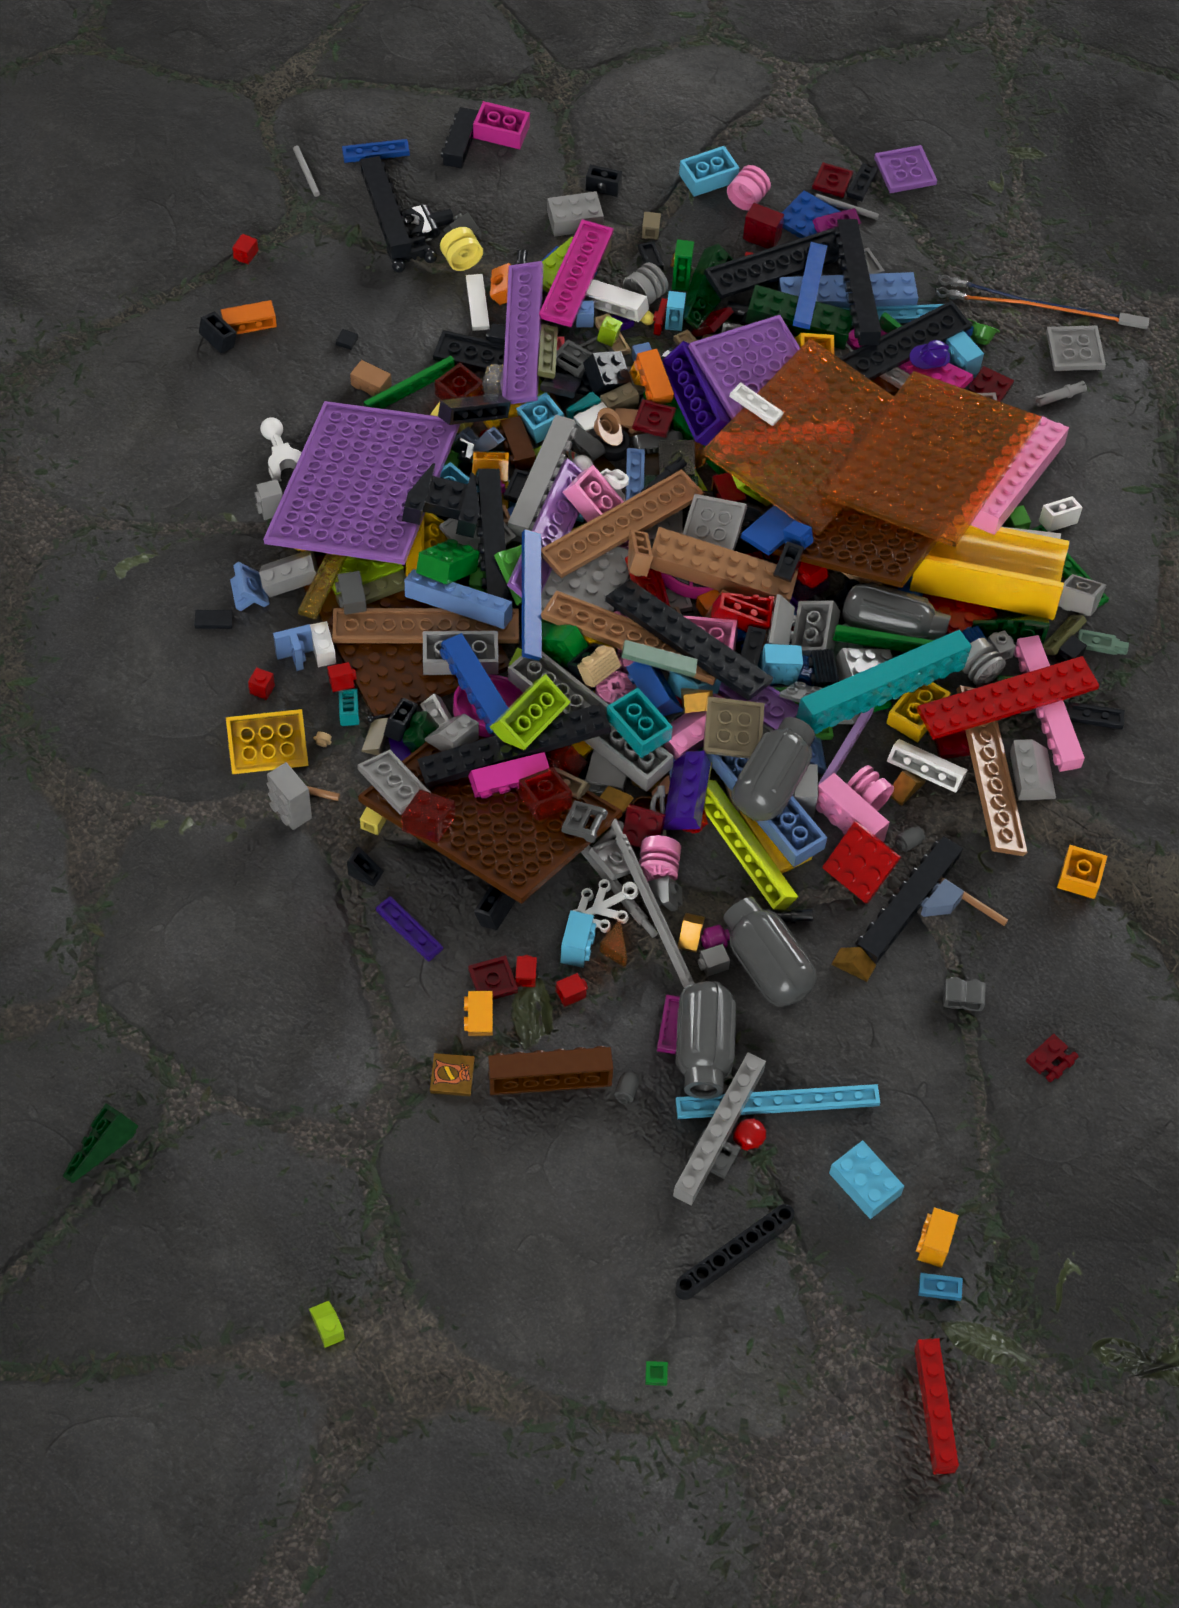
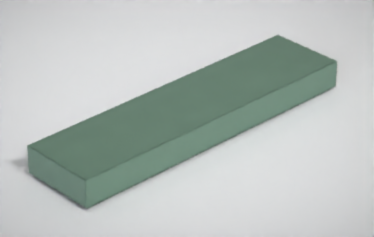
[621,640,698,677]

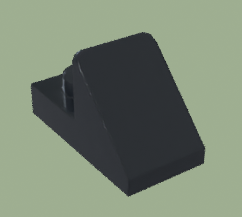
[773,541,804,582]

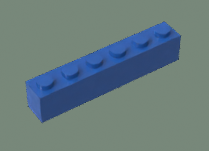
[440,633,508,736]

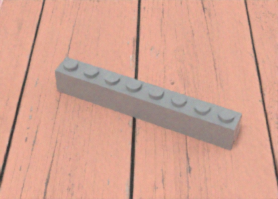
[508,415,578,537]
[673,1053,766,1206]

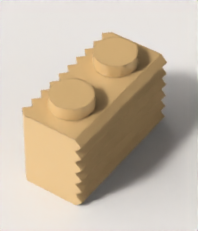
[577,646,622,687]

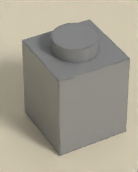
[698,944,730,977]

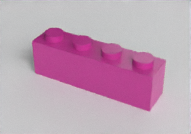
[468,752,551,798]

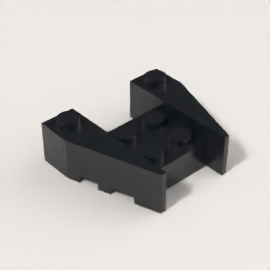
[402,463,480,538]

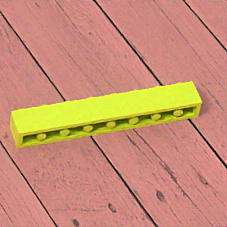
[704,780,798,910]

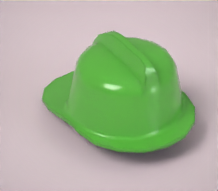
[967,318,1000,345]

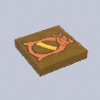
[430,1053,474,1096]

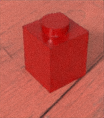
[232,234,258,265]
[327,662,357,692]
[248,667,275,700]
[516,955,537,987]
[556,973,588,1007]

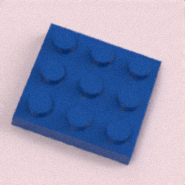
[782,190,841,238]

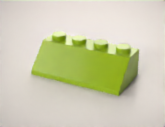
[490,674,571,750]

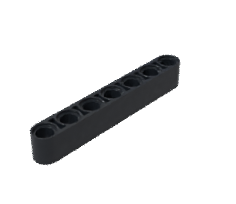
[675,1204,794,1300]

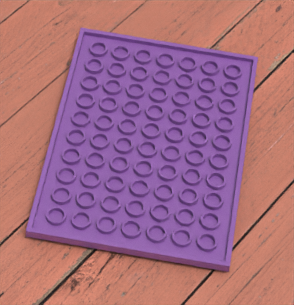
[263,401,460,565]

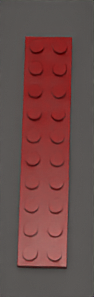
[917,656,1100,740]

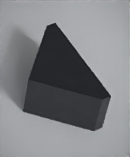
[347,847,384,886]

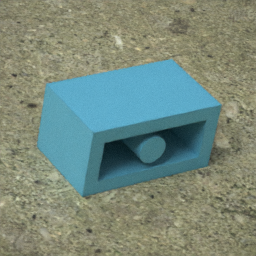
[665,291,686,331]

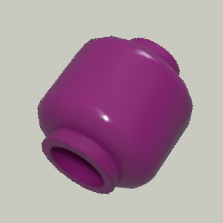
[700,925,730,950]

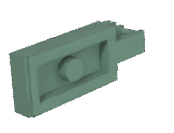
[1078,629,1129,655]

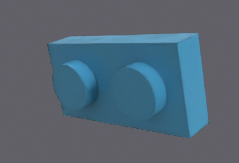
[918,1273,963,1301]

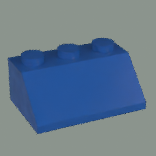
[626,661,683,716]

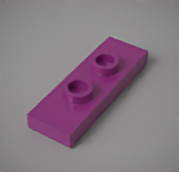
[812,208,861,233]
[657,995,680,1054]

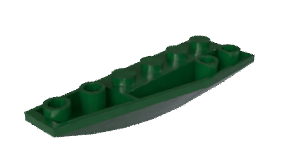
[684,244,734,330]

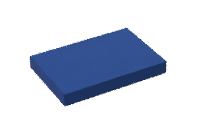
[741,504,804,556]

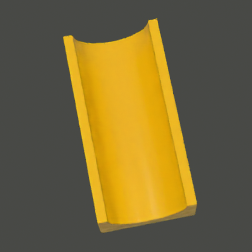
[910,518,1069,620]

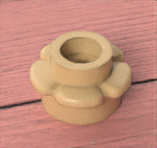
[313,732,332,747]

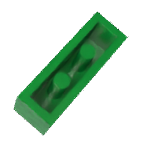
[672,239,694,291]

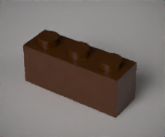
[498,416,536,470]

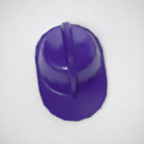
[910,340,950,369]

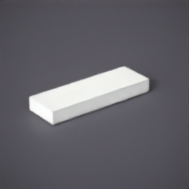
[729,382,784,426]

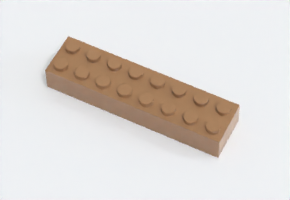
[650,527,798,603]

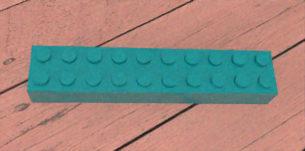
[796,629,972,734]

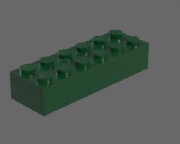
[745,285,853,350]

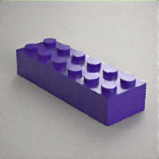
[662,341,734,447]

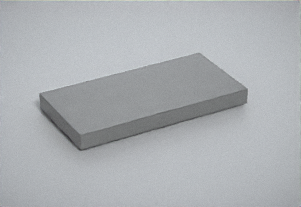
[358,750,433,815]

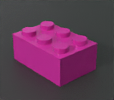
[473,101,530,149]

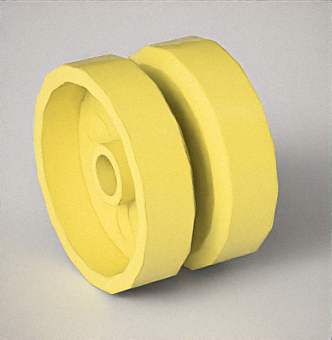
[440,227,483,271]

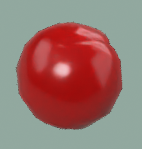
[733,1119,766,1151]

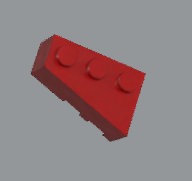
[710,592,774,632]

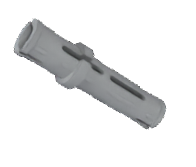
[1035,381,1087,407]

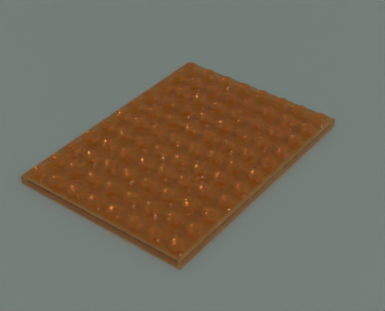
[702,338,924,536]
[823,371,1042,547]

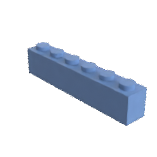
[404,569,512,629]

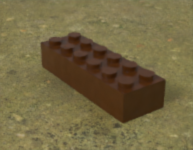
[488,1046,613,1095]

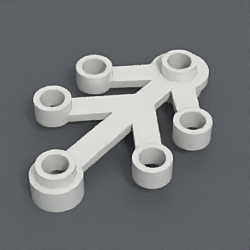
[573,879,639,933]

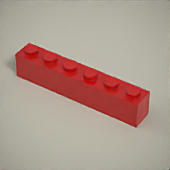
[914,1338,959,1475]

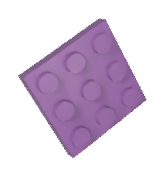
[874,145,937,193]

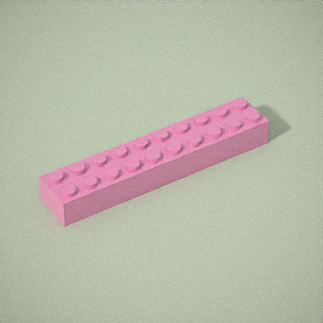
[962,415,1069,535]

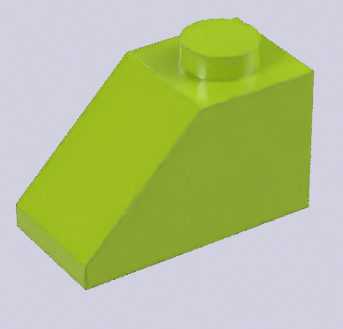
[309,1301,345,1348]

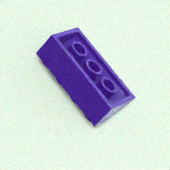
[663,751,711,830]

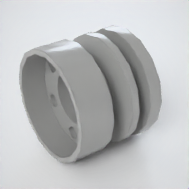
[623,262,669,305]
[962,638,1006,687]

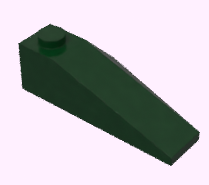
[972,616,1050,645]
[63,1104,138,1183]

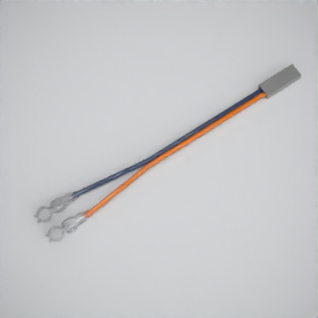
[935,275,1149,329]

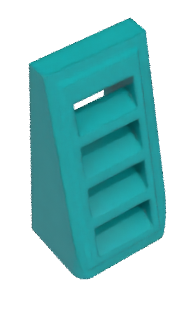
[566,392,601,419]
[339,689,359,726]

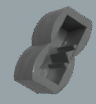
[943,977,986,1011]

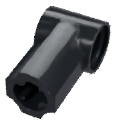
[826,579,860,609]

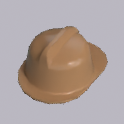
[594,408,623,446]

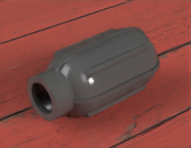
[842,582,951,640]
[731,717,815,821]
[723,897,817,1007]
[676,981,736,1099]

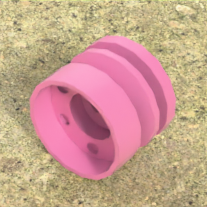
[727,165,771,211]
[595,671,635,705]
[847,765,894,811]
[639,835,681,881]

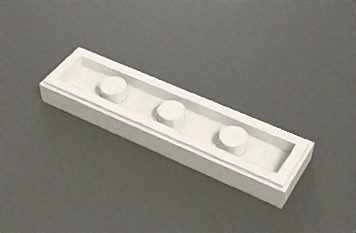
[466,274,490,331]

